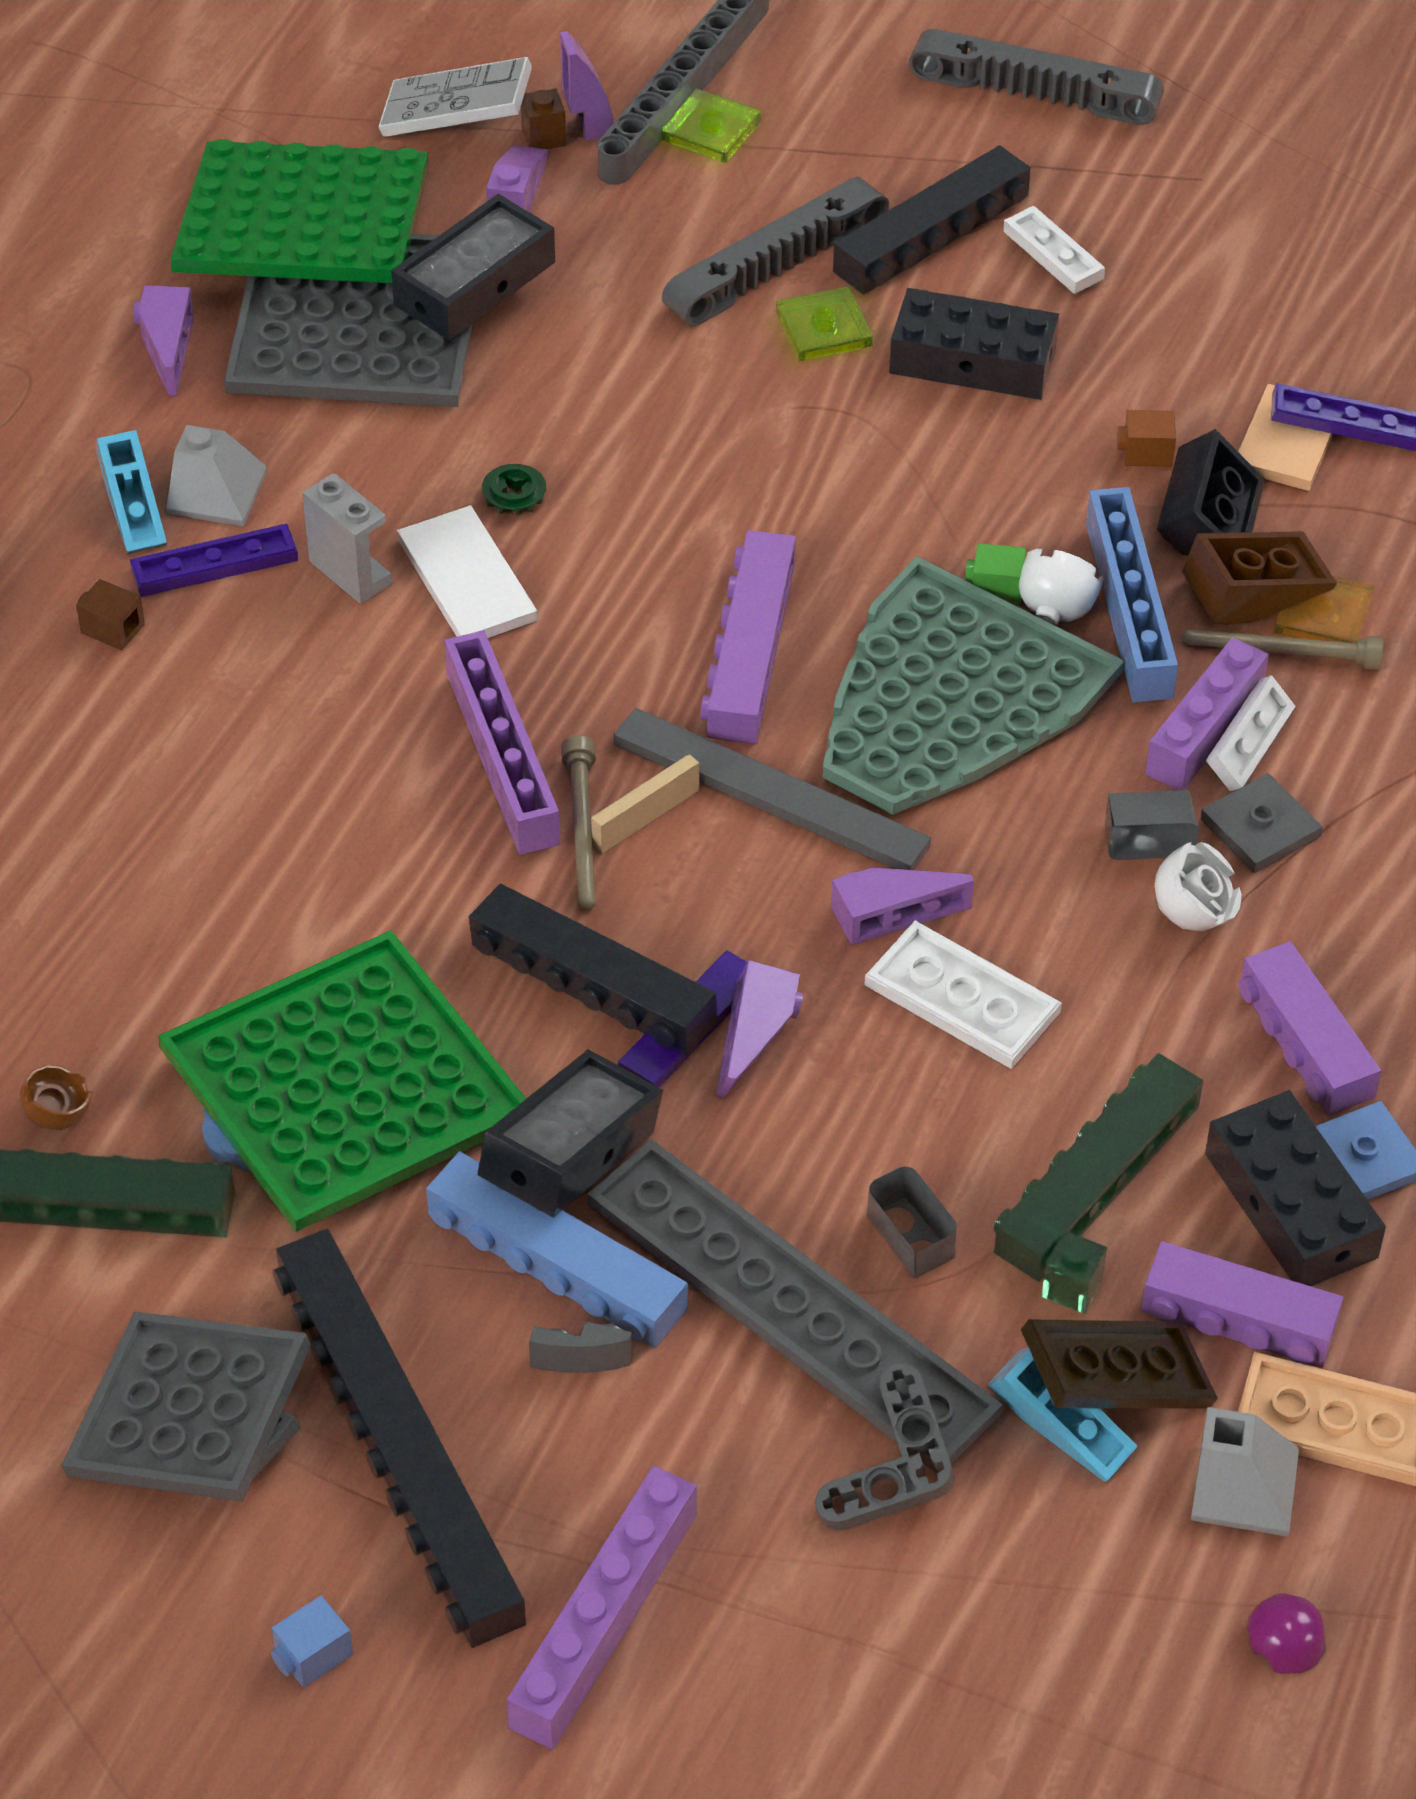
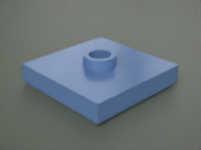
[1316,1101,1416,1200]

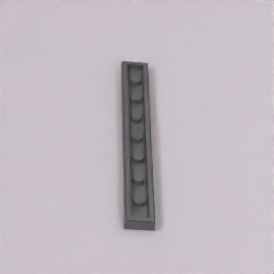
[614,708,931,870]

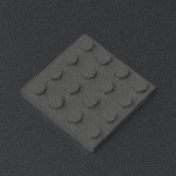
[61,1312,311,1502]

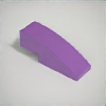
[560,31,613,140]

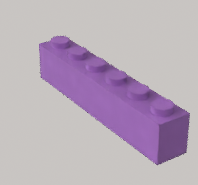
[700,530,796,744]
[444,630,560,855]
[507,1465,697,1750]

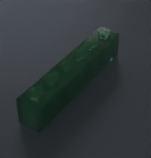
[993,1053,1203,1282]
[0,1149,235,1238]

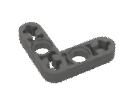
[815,1363,954,1530]

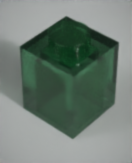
[1042,1230,1107,1314]

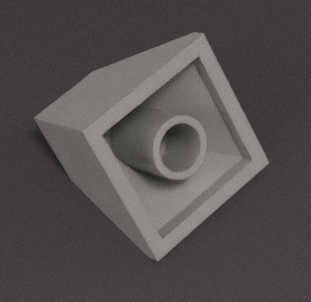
[166,425,267,527]

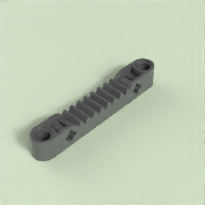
[909,29,1164,125]
[662,177,889,326]

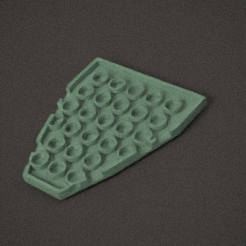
[822,556,1125,815]

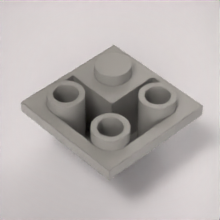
[1191,1407,1299,1537]

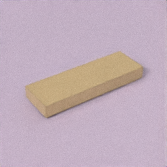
[591,754,699,854]

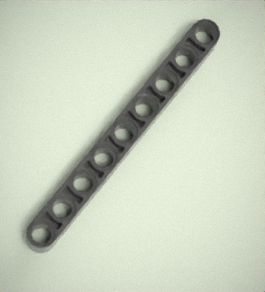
[597,0,769,185]

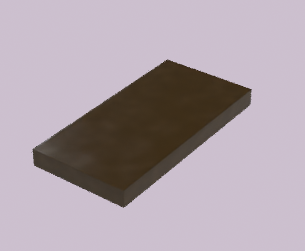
[1021,1319,1218,1408]

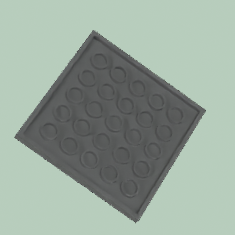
[224,234,473,407]

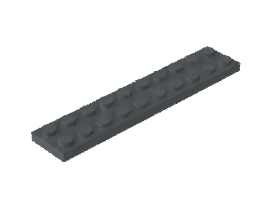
[588,1139,1003,1474]

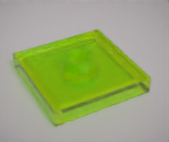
[661,88,761,163]
[776,286,873,361]

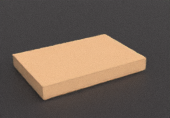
[1238,384,1333,491]

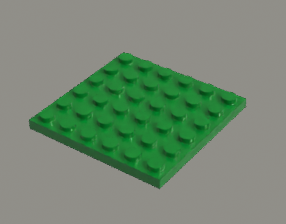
[170,139,428,283]
[158,930,526,1232]

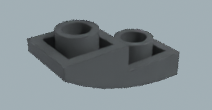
[529,1321,632,1373]

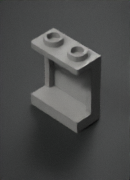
[302,474,392,604]

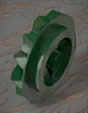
[482,464,546,516]

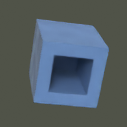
[271,1595,353,1688]

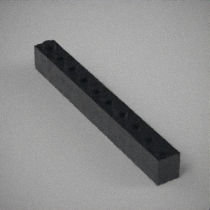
[273,1228,526,1648]

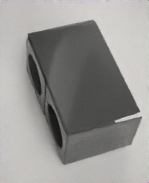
[1105,790,1199,860]
[867,1167,957,1278]

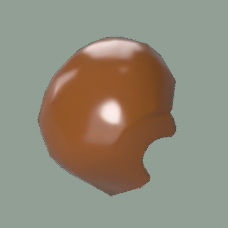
[20,1064,93,1130]

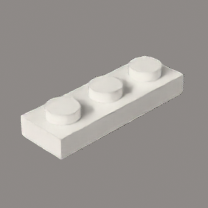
[1003,206,1105,294]
[1206,675,1296,792]

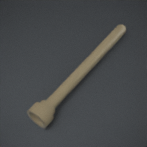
[1182,629,1383,670]
[561,736,596,910]

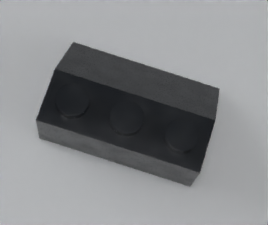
[1156,429,1265,556]

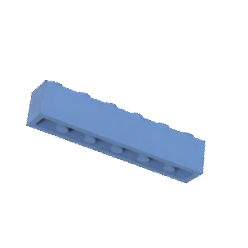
[1086,487,1178,703]
[426,1151,688,1348]

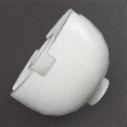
[1019,549,1104,625]
[1154,842,1242,932]

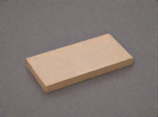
[1238,1351,1416,1486]

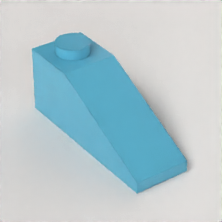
[96,430,167,554]
[987,1347,1138,1482]

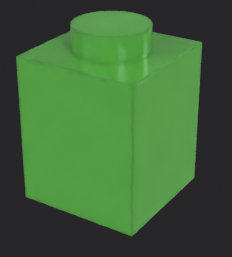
[965,543,1026,605]

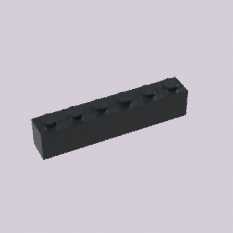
[833,145,1031,295]
[468,883,718,1056]

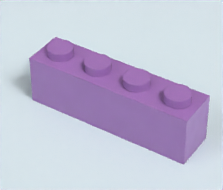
[1145,637,1269,790]
[1238,941,1381,1116]
[1141,1241,1344,1367]

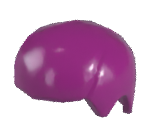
[1248,1593,1326,1674]

